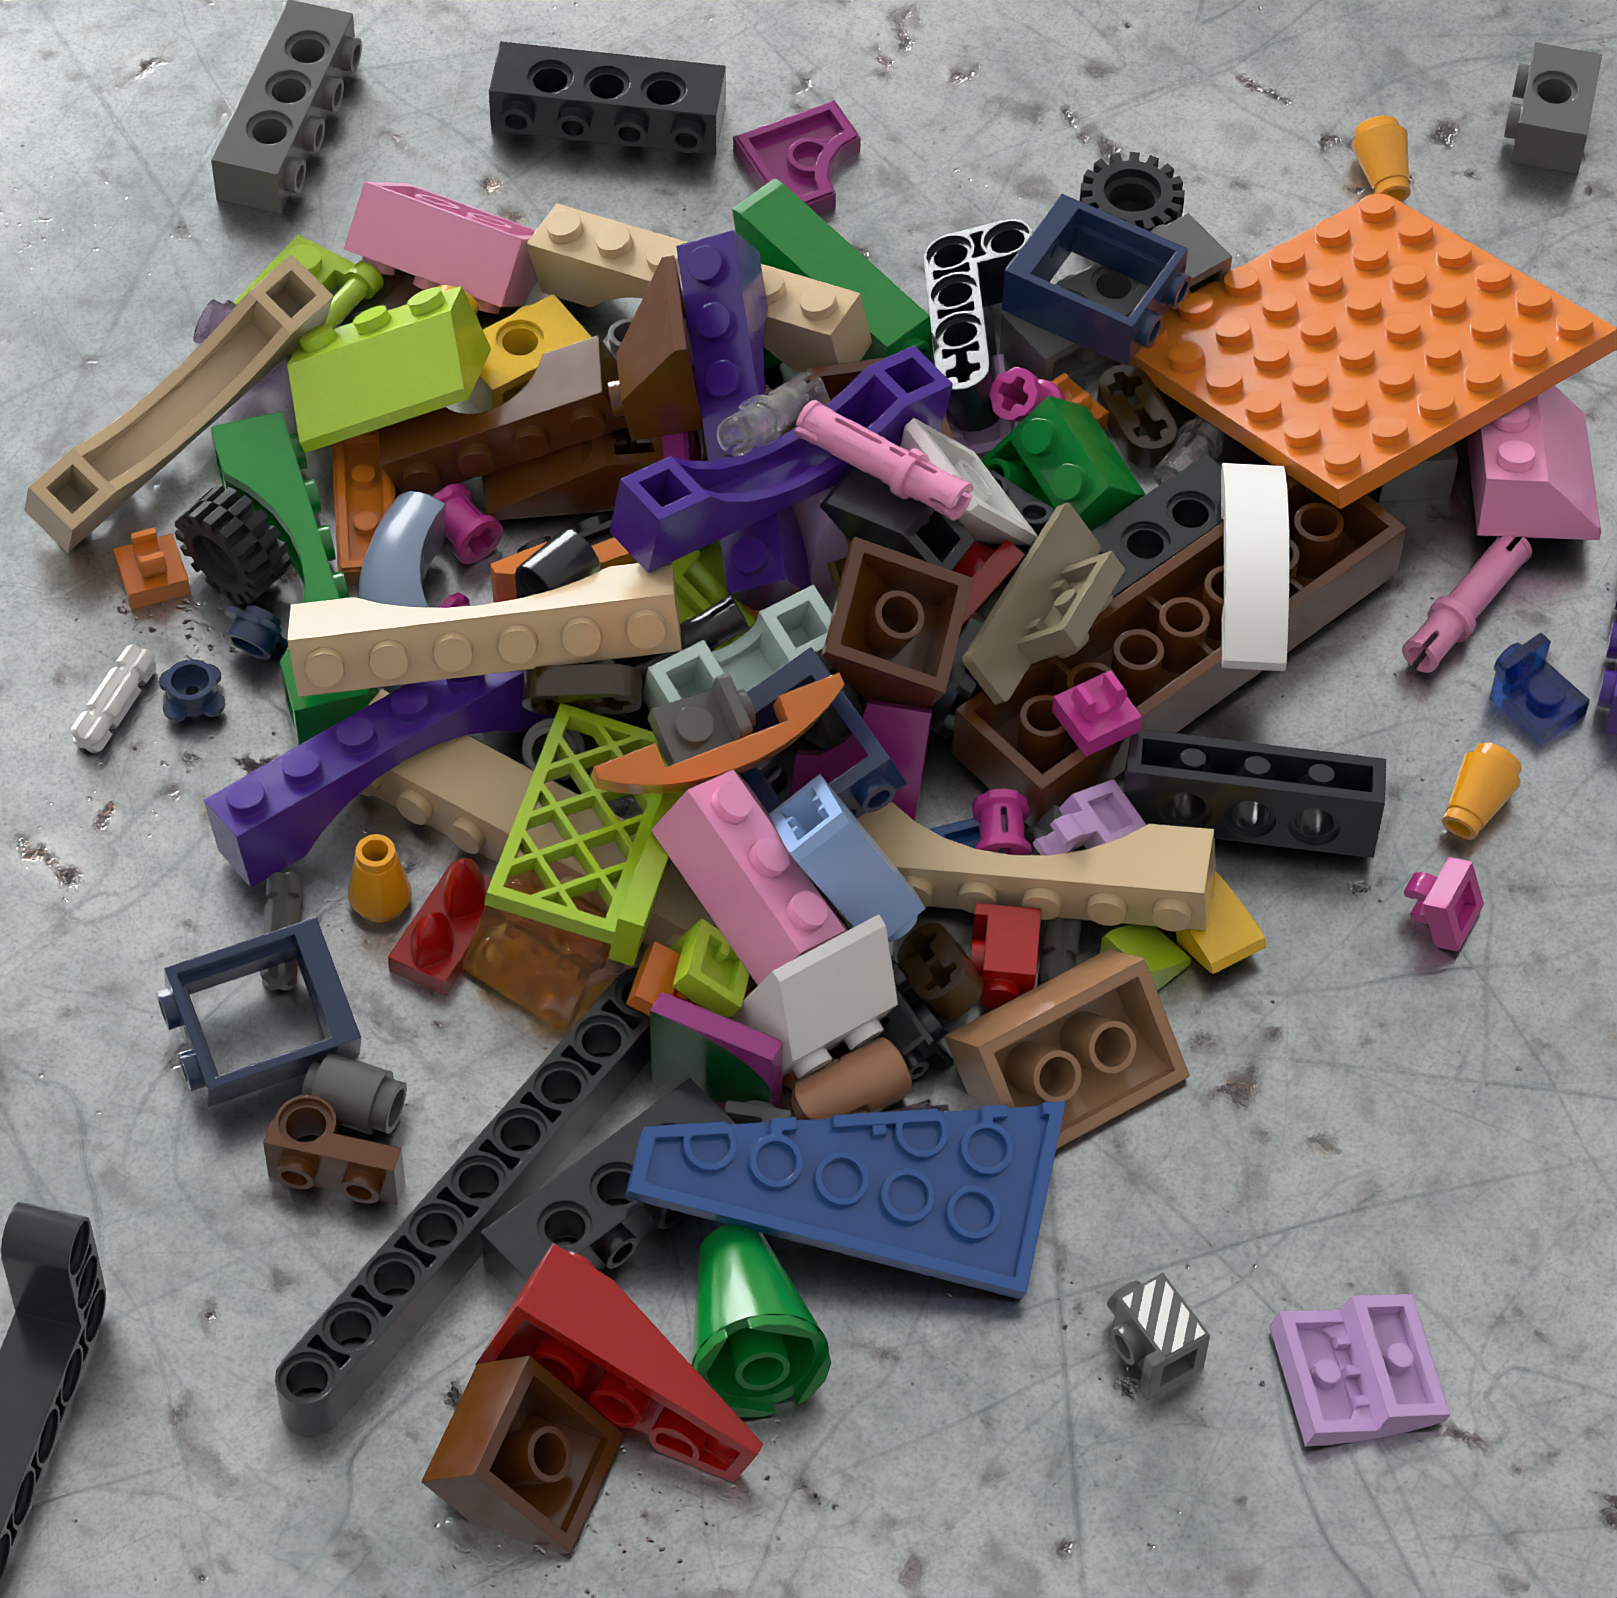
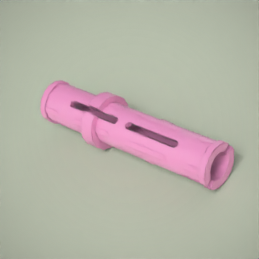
[795,400,974,521]
[1402,534,1532,673]

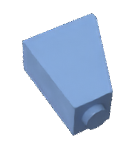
[768,774,926,942]

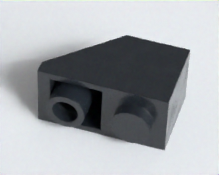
[819,466,976,570]

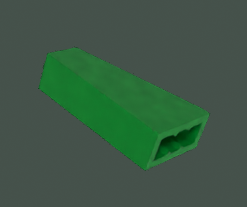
[732,179,934,362]

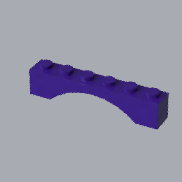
[676,230,811,610]
[610,345,953,573]
[203,670,549,888]

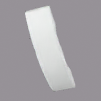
[1221,463,1289,671]

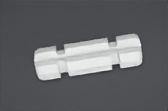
[71,644,156,753]

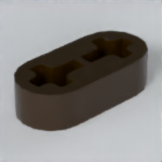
[1097,364,1177,468]
[522,664,643,716]
[897,923,984,1020]

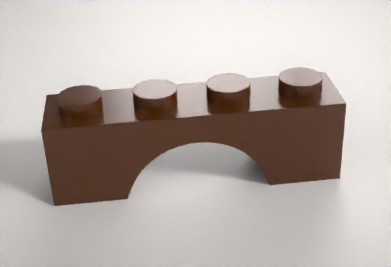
[379,336,628,494]

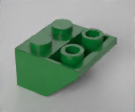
[981,395,1146,531]

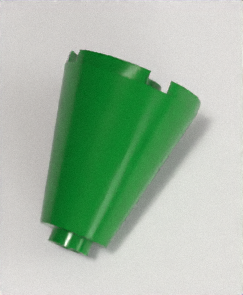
[692,1225,831,1417]

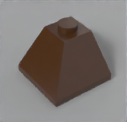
[608,255,703,441]

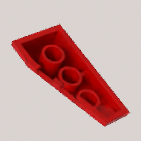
[475,1243,763,1483]

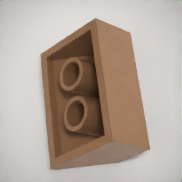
[944,949,1190,1149]

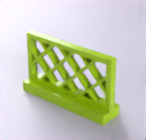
[484,703,687,966]

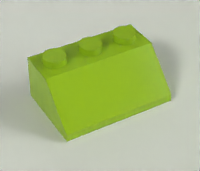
[287,286,491,453]

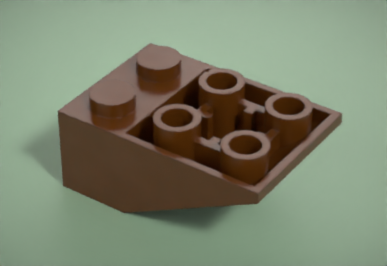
[482,427,663,520]

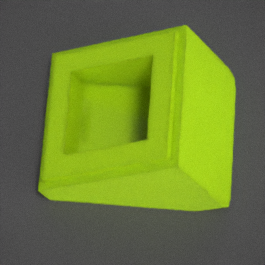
[1100,924,1192,991]

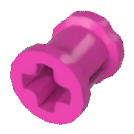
[990,367,1065,424]
[432,483,503,564]
[972,789,1032,855]

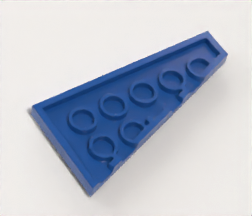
[625,1101,1066,1299]

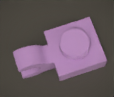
[1033,779,1146,855]

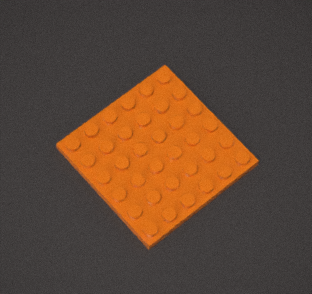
[1119,192,1617,509]

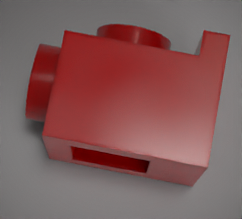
[970,903,1041,1010]

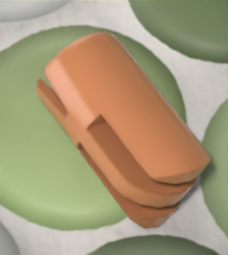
[787,1037,912,1120]

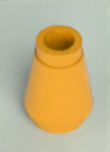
[1351,115,1411,202]
[1442,743,1522,840]
[347,834,412,923]

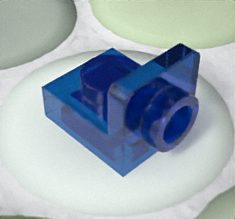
[1489,633,1590,746]

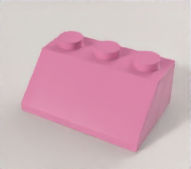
[344,182,538,314]
[1466,386,1601,540]
[651,769,850,985]

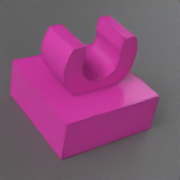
[1052,670,1142,757]
[1404,857,1484,952]

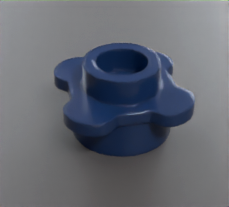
[225,605,288,660]
[159,659,226,722]

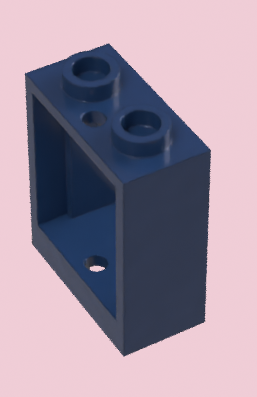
[1002,194,1191,366]
[741,647,907,819]
[156,917,361,1107]

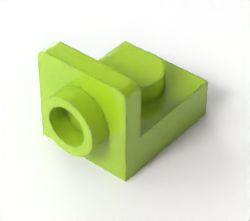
[669,919,750,1019]

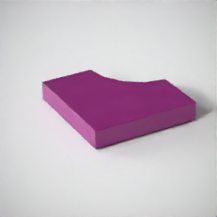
[733,100,861,215]
[789,699,933,822]

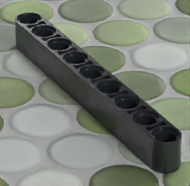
[275,967,651,1437]

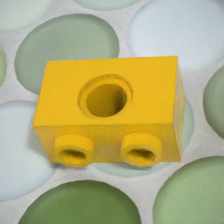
[469,294,592,413]

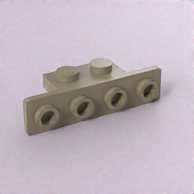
[962,503,1126,705]

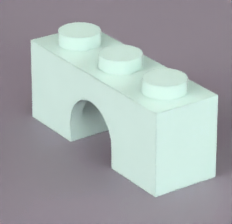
[642,584,833,710]

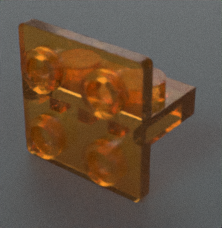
[462,856,625,1030]

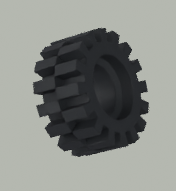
[1079,152,1185,232]
[174,485,291,604]

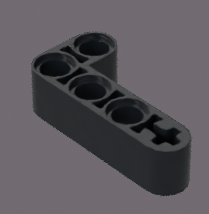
[924,219,1033,432]

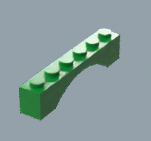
[211,411,379,745]

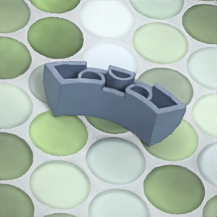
[357,491,446,693]

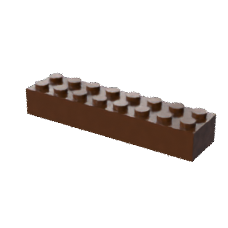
[952,476,1406,827]

